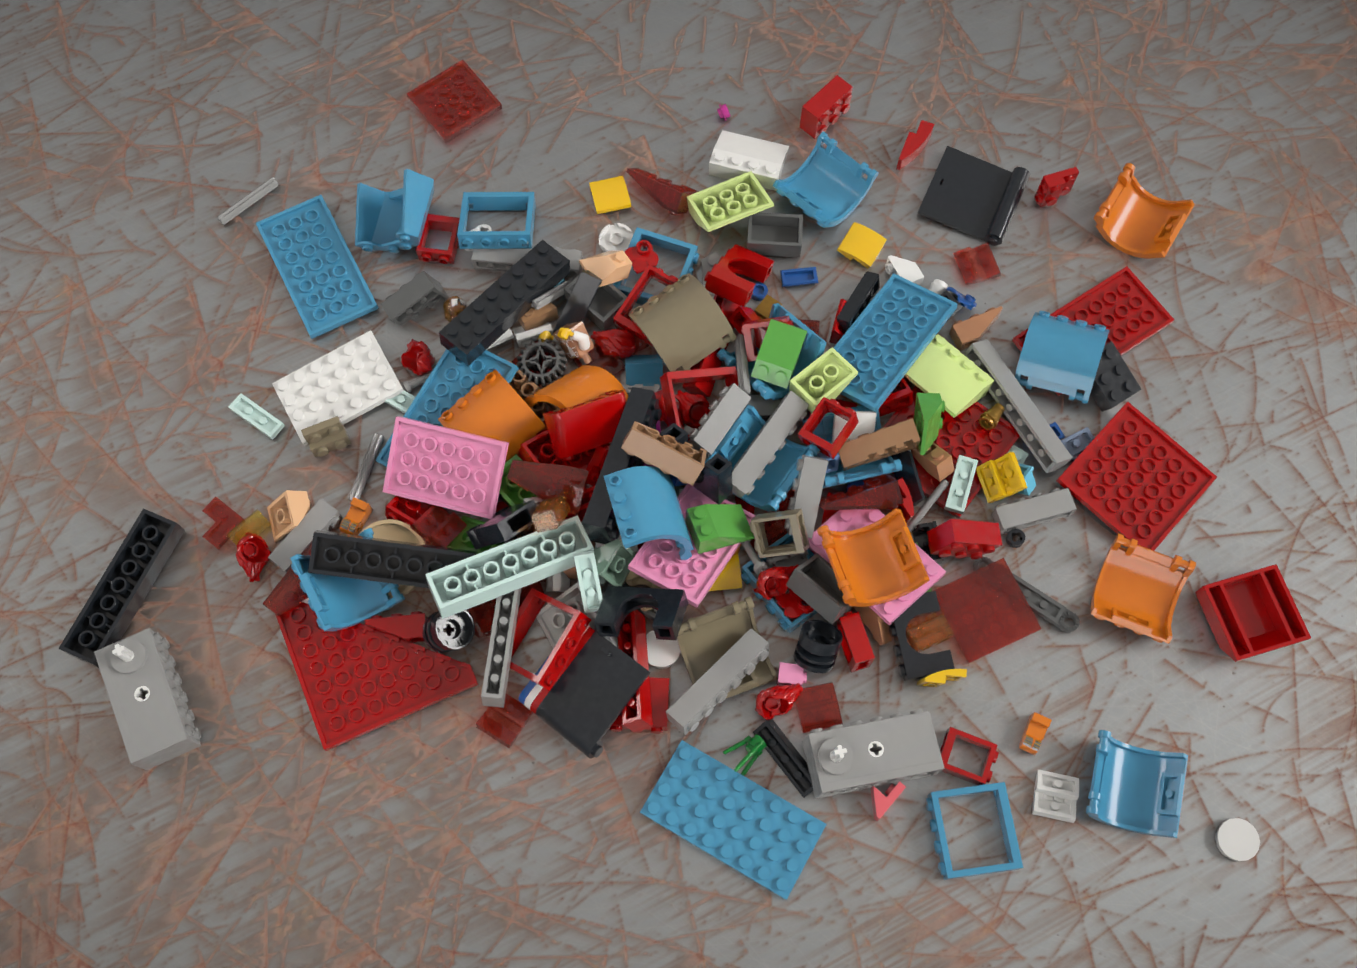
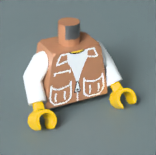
[538,321,594,365]

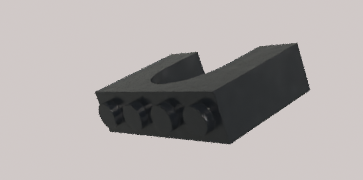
[660,423,732,505]
[594,586,688,640]
[889,591,955,681]

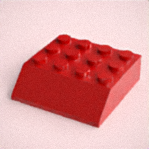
[1195,564,1311,662]

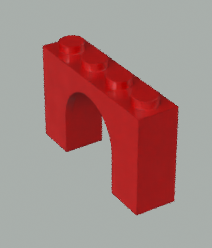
[704,244,774,307]
[610,677,670,734]

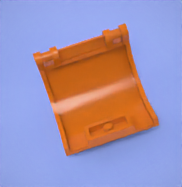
[1094,163,1195,259]
[525,365,629,451]
[438,369,547,463]
[817,509,930,607]
[1091,533,1196,644]

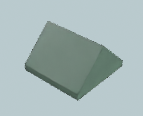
[594,539,637,586]

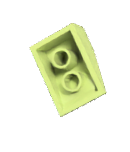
[789,347,858,413]

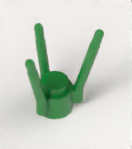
[723,734,767,776]

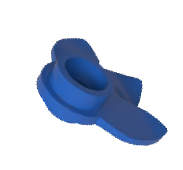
[946,287,977,310]

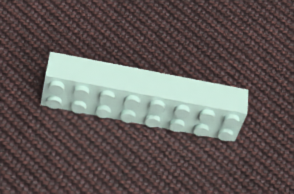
[425,515,594,619]

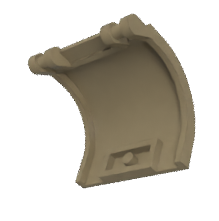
[629,273,737,372]
[677,596,778,699]

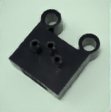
[466,500,543,550]

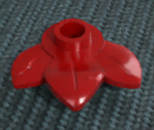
[625,240,659,274]
[776,588,814,618]

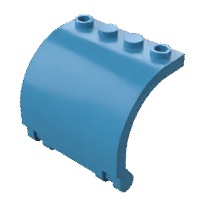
[773,131,879,228]
[717,303,827,400]
[1015,311,1109,404]
[705,405,820,512]
[802,405,902,488]
[604,466,694,560]
[290,528,405,632]
[1086,730,1188,838]

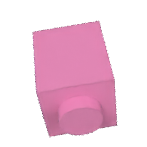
[777,662,807,686]

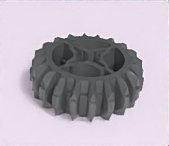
[516,338,567,388]

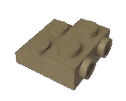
[301,416,351,457]

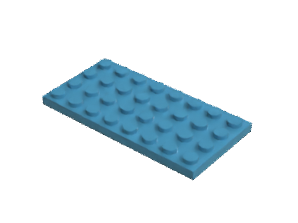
[256,195,379,339]
[834,274,957,412]
[375,349,519,468]
[640,740,827,900]

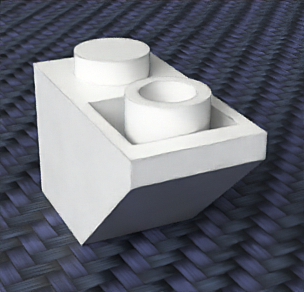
[885,255,924,286]

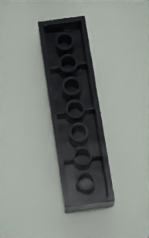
[439,239,570,366]
[582,387,662,544]
[58,508,185,668]
[308,530,478,588]

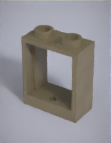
[750,508,810,558]

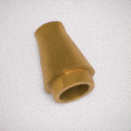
[979,403,1005,430]

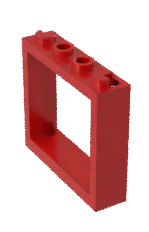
[613,265,678,347]
[660,366,744,442]
[510,588,591,691]

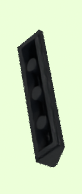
[552,270,602,334]
[837,271,880,333]
[891,450,925,506]
[753,719,813,798]

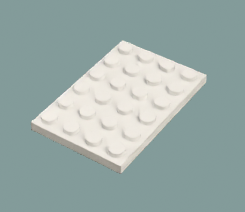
[272,330,404,446]

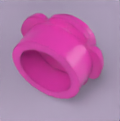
[717,104,731,121]

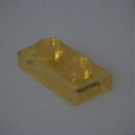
[226,509,271,546]

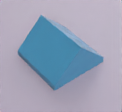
[625,354,663,389]

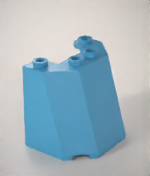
[355,169,434,253]

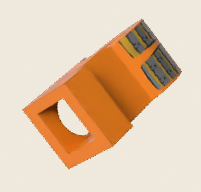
[339,497,373,535]
[1019,712,1052,756]

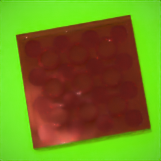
[407,60,502,143]
[934,558,1041,664]

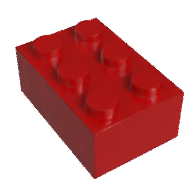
[800,75,853,139]
[927,519,1002,560]

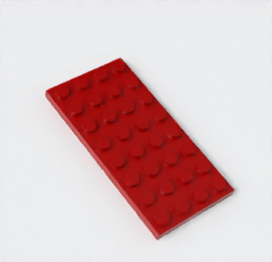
[1012,266,1175,396]

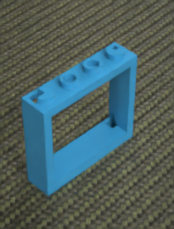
[457,192,536,249]
[613,227,700,305]
[741,533,817,633]
[926,782,1023,880]

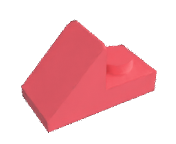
[871,781,906,821]

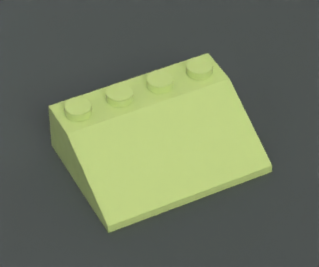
[686,171,774,232]
[905,334,995,417]

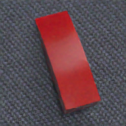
[896,120,935,170]

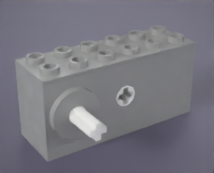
[94,628,201,770]
[802,709,945,799]

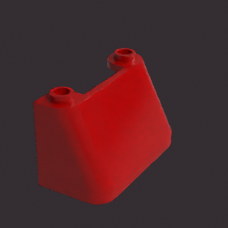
[543,390,626,461]

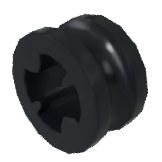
[1006,529,1026,548]

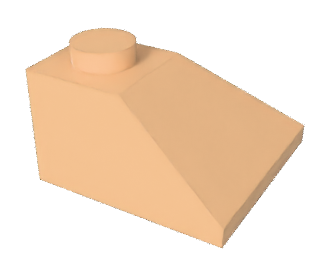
[579,250,632,287]
[267,490,311,542]

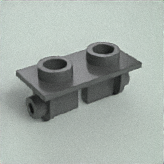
[766,550,808,569]

